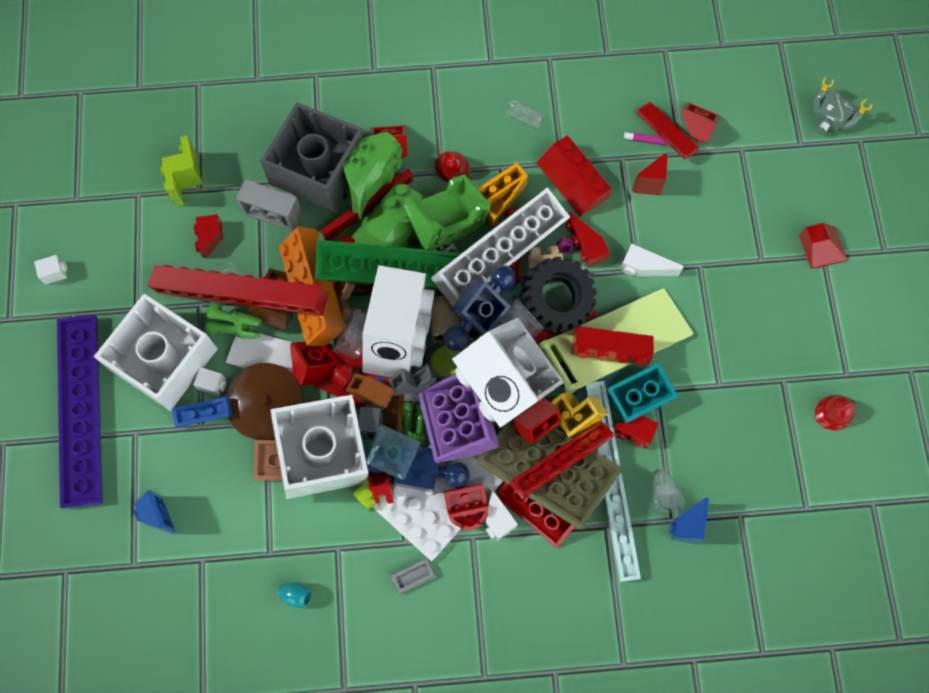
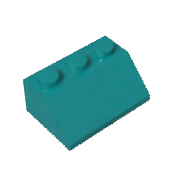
[606,363,679,423]

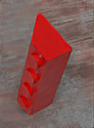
[537,135,612,217]
[497,482,575,548]

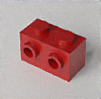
[513,398,562,444]

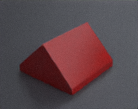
[632,153,668,196]

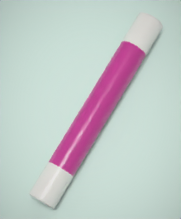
[623,132,668,145]

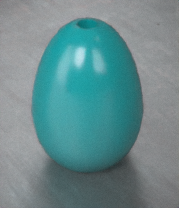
[277,582,311,608]

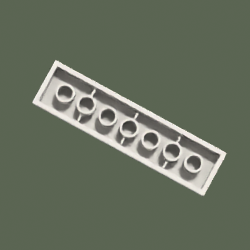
[431,187,570,306]

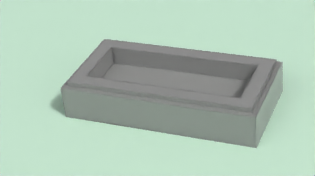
[390,558,436,595]

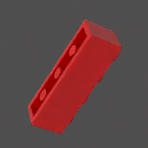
[572,326,654,366]

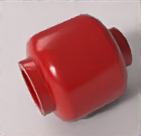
[332,363,359,393]

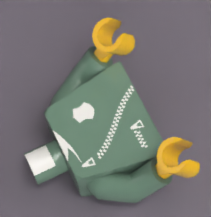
[813,77,872,135]

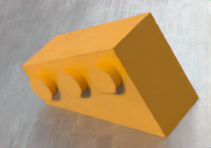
[478,162,528,228]

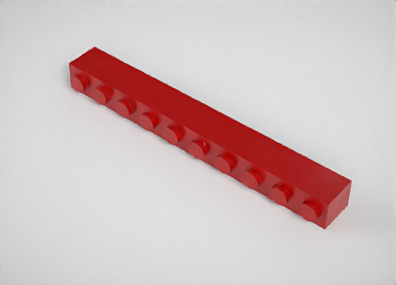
[148,264,329,316]

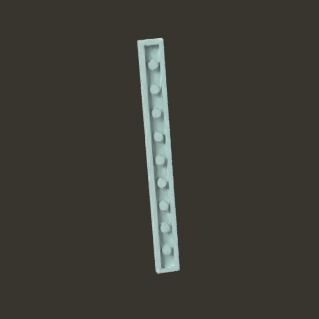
[585,381,641,582]

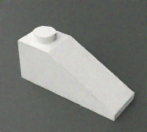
[620,244,684,277]

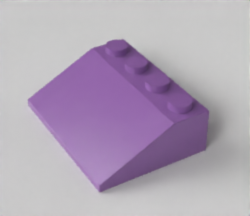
[418,374,499,463]

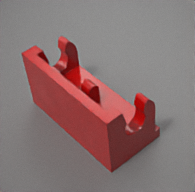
[368,469,394,504]

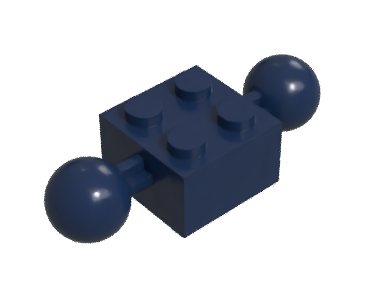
[443,265,516,351]
[365,443,470,493]

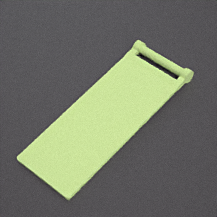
[538,288,693,393]

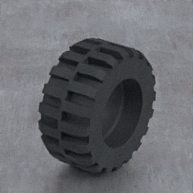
[519,257,597,334]

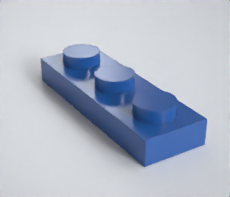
[172,397,232,427]

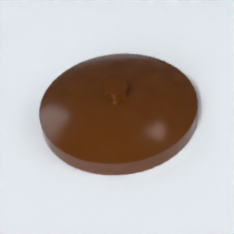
[226,363,304,440]

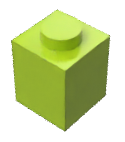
[353,480,382,511]

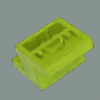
[160,135,203,207]

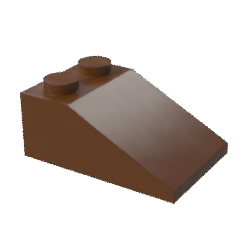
[249,268,294,331]

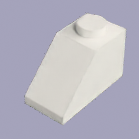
[485,492,518,541]

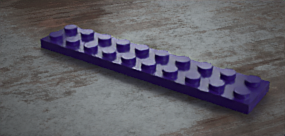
[57,315,103,509]

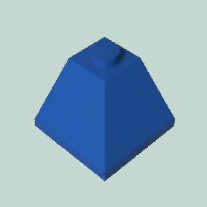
[134,490,176,534]
[669,498,709,544]

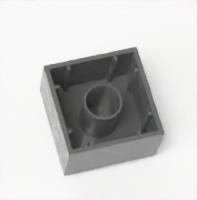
[260,102,365,211]

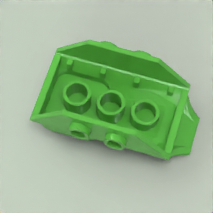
[343,132,403,219]
[351,184,425,248]

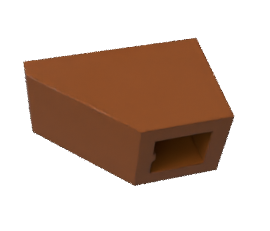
[346,374,395,408]

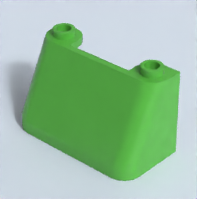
[403,174,491,250]

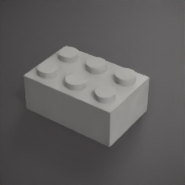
[236,180,302,232]

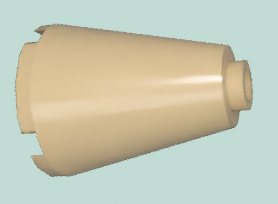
[431,296,469,344]

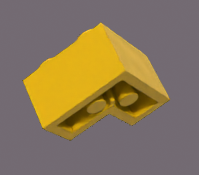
[551,393,608,437]

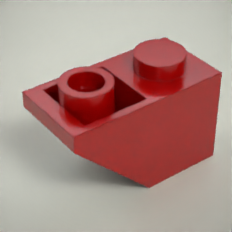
[193,214,224,258]
[613,416,659,448]

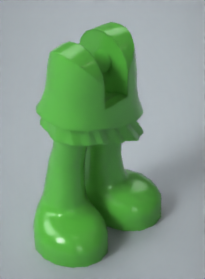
[205,301,262,339]
[398,402,425,452]

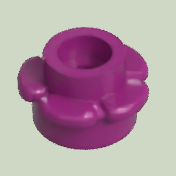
[556,237,574,253]

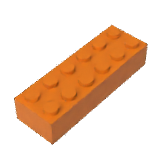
[279,227,346,346]

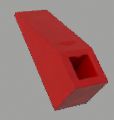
[564,212,610,268]

